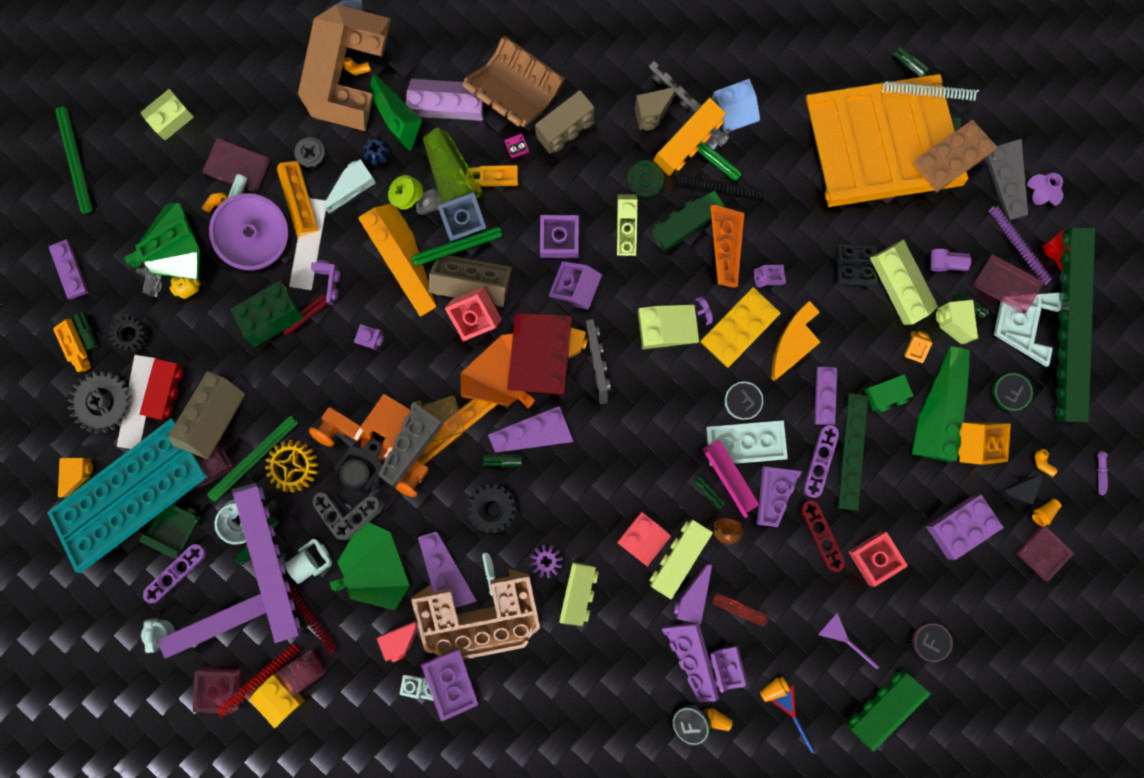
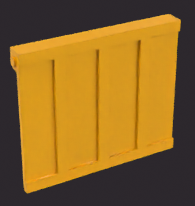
[806,74,968,207]

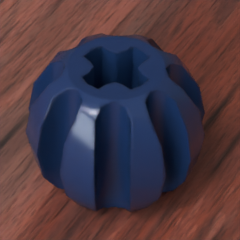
[362,136,391,165]

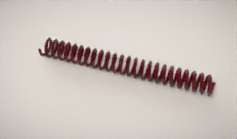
[282,574,337,654]

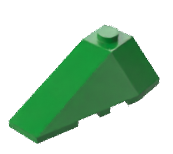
[368,74,422,151]

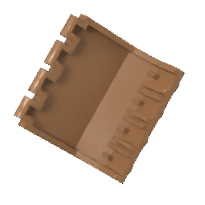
[463,36,565,127]

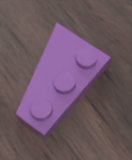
[757,467,802,527]

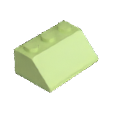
[559,562,598,626]

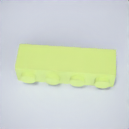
[649,520,713,599]

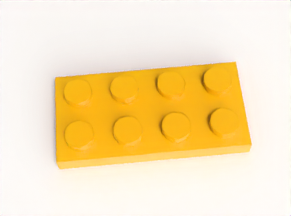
[701,287,781,368]

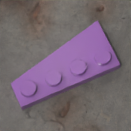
[418,532,477,607]

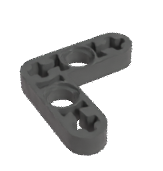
[312,493,383,540]

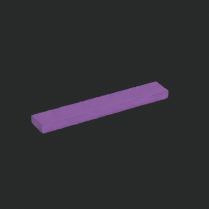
[157,594,266,659]

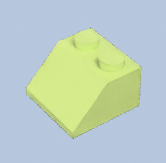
[140,89,193,140]
[936,300,978,344]

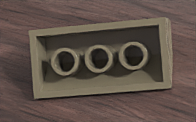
[428,255,512,307]
[168,371,245,459]

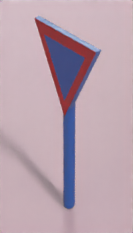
[771,685,815,753]

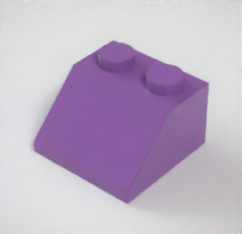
[549,262,602,309]

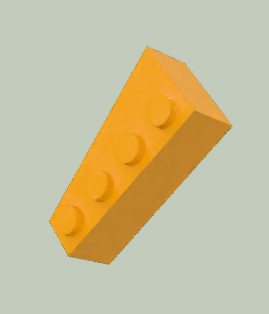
[653,98,726,176]

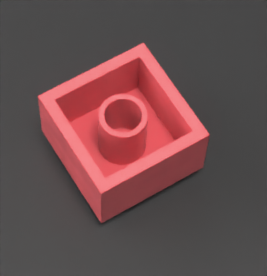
[445,286,501,341]
[848,531,908,587]

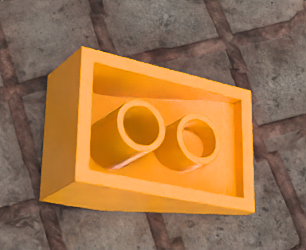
[958,422,1011,465]

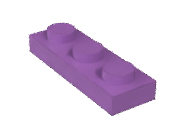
[48,240,88,299]
[814,367,837,425]

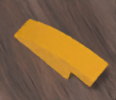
[771,301,820,381]

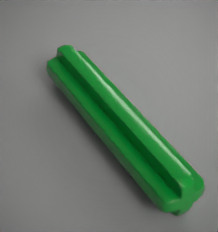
[697,141,742,181]

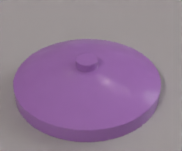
[209,194,288,270]

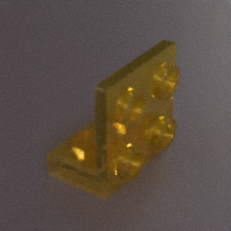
[414,396,465,444]

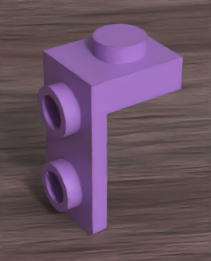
[311,260,340,305]

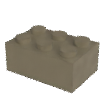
[535,90,594,154]

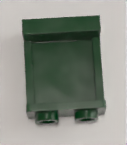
[139,500,202,559]

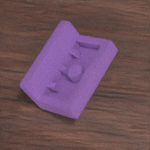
[710,646,748,693]

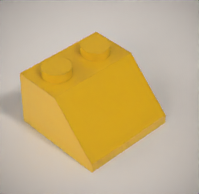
[249,672,305,728]

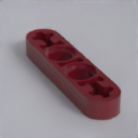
[801,501,845,572]

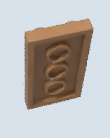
[912,120,998,192]

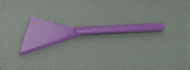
[818,613,879,669]

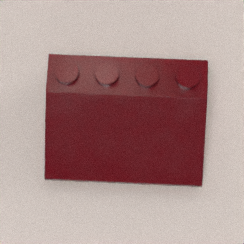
[507,314,572,396]

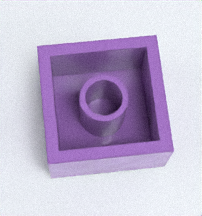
[540,215,579,258]

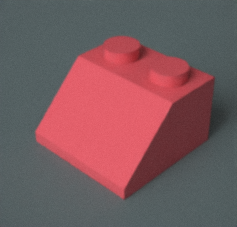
[617,512,671,567]
[377,620,419,662]

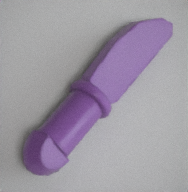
[1097,451,1108,495]

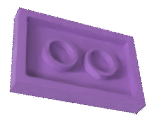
[421,649,478,721]

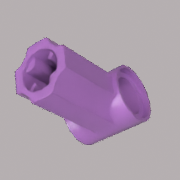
[930,249,971,271]

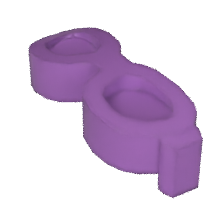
[695,297,713,325]

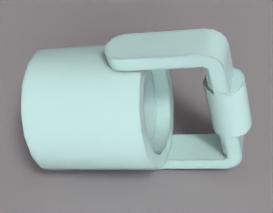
[285,539,332,584]
[141,618,175,653]

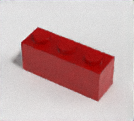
[139,359,184,421]

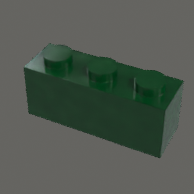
[651,198,711,252]

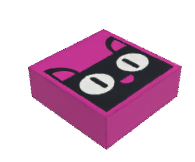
[504,133,529,159]

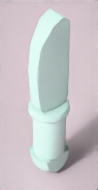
[482,553,496,596]

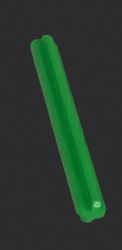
[412,227,502,266]

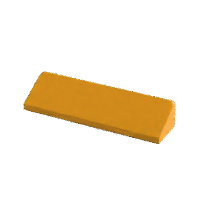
[277,161,319,237]

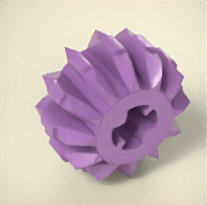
[530,545,563,578]

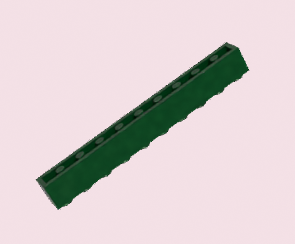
[1055,227,1095,422]

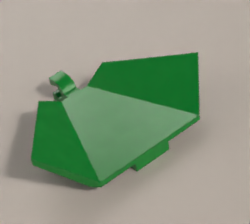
[124,203,200,280]
[330,520,410,610]

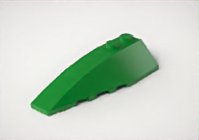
[912,346,970,462]

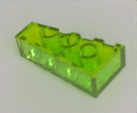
[423,127,483,203]

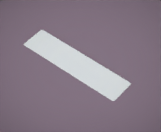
[289,198,326,290]
[117,355,157,449]

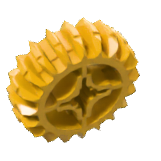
[265,440,319,492]

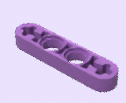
[804,425,839,498]
[143,544,207,603]

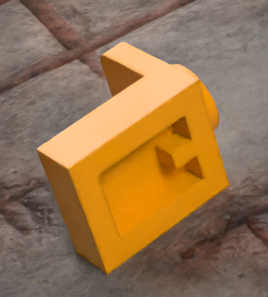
[904,331,933,363]

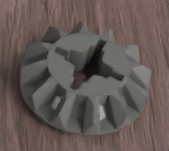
[295,137,325,167]

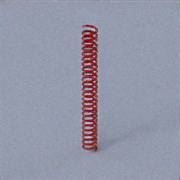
[217,643,300,718]

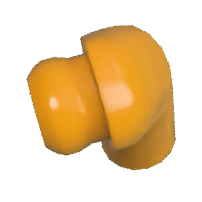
[343,57,371,75]
[201,193,228,213]
[1035,449,1058,477]

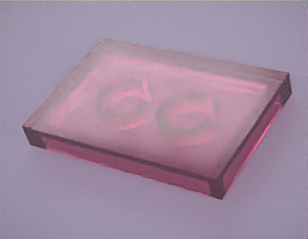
[202,138,270,194]
[973,254,1044,314]

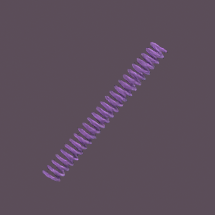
[989,207,1052,285]

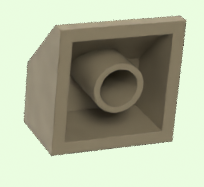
[635,87,675,131]

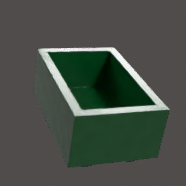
[230,280,304,348]

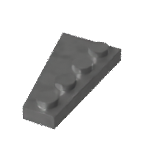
[586,320,611,405]

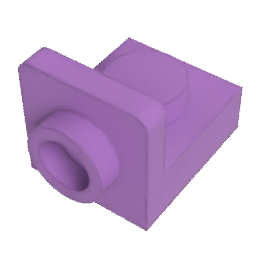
[754,265,786,288]
[354,324,384,350]

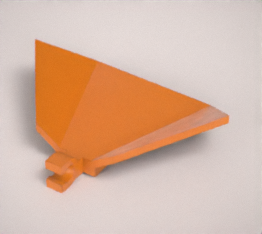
[461,334,535,408]

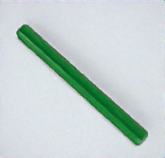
[56,107,92,214]
[207,416,298,501]

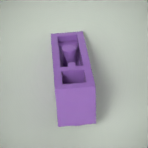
[674,564,712,624]

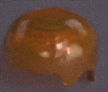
[714,518,744,545]

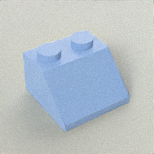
[712,79,760,133]

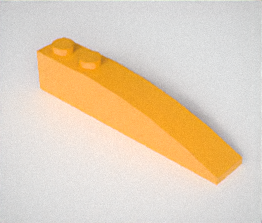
[358,204,436,317]

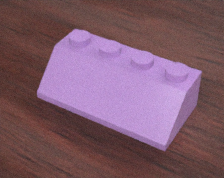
[406,79,484,121]

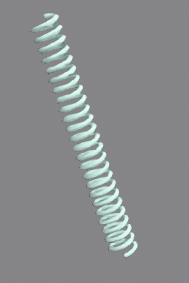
[883,81,979,101]

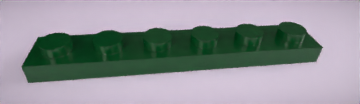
[837,394,868,511]

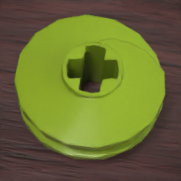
[388,175,423,209]

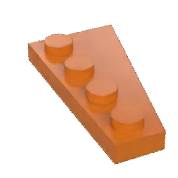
[710,205,744,288]

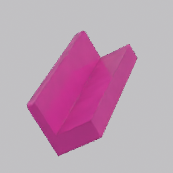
[702,439,759,518]

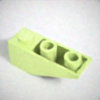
[617,195,637,255]

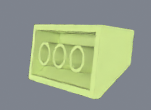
[870,239,938,325]

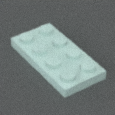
[706,421,788,466]

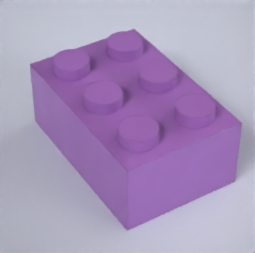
[926,495,1004,560]

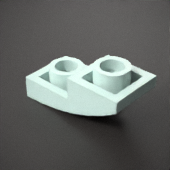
[399,675,433,701]

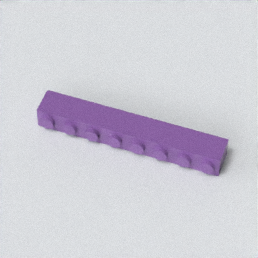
[232,483,300,643]

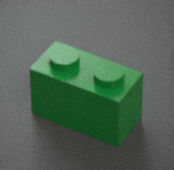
[864,374,913,413]

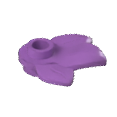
[1027,173,1063,206]

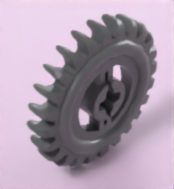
[68,371,132,433]

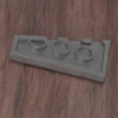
[649,61,701,115]
[986,139,1028,222]
[378,402,444,488]

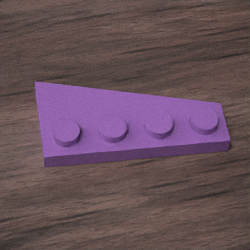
[488,406,574,453]
[662,623,719,702]

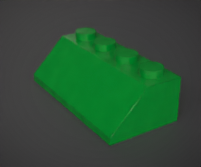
[847,671,930,751]

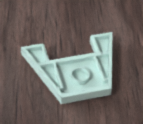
[994,293,1061,367]

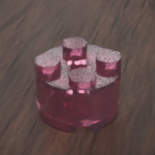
[277,650,326,696]

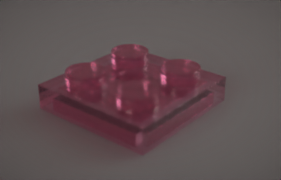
[1016,526,1074,582]

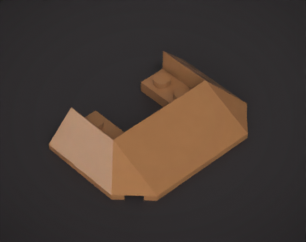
[298,4,391,131]
[411,569,540,660]

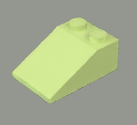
[638,305,699,349]

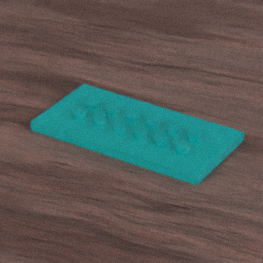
[47,418,208,574]

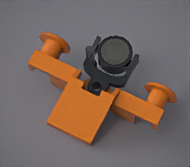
[309,394,428,497]

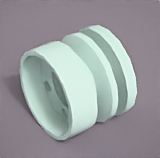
[215,499,246,544]

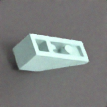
[323,160,376,213]

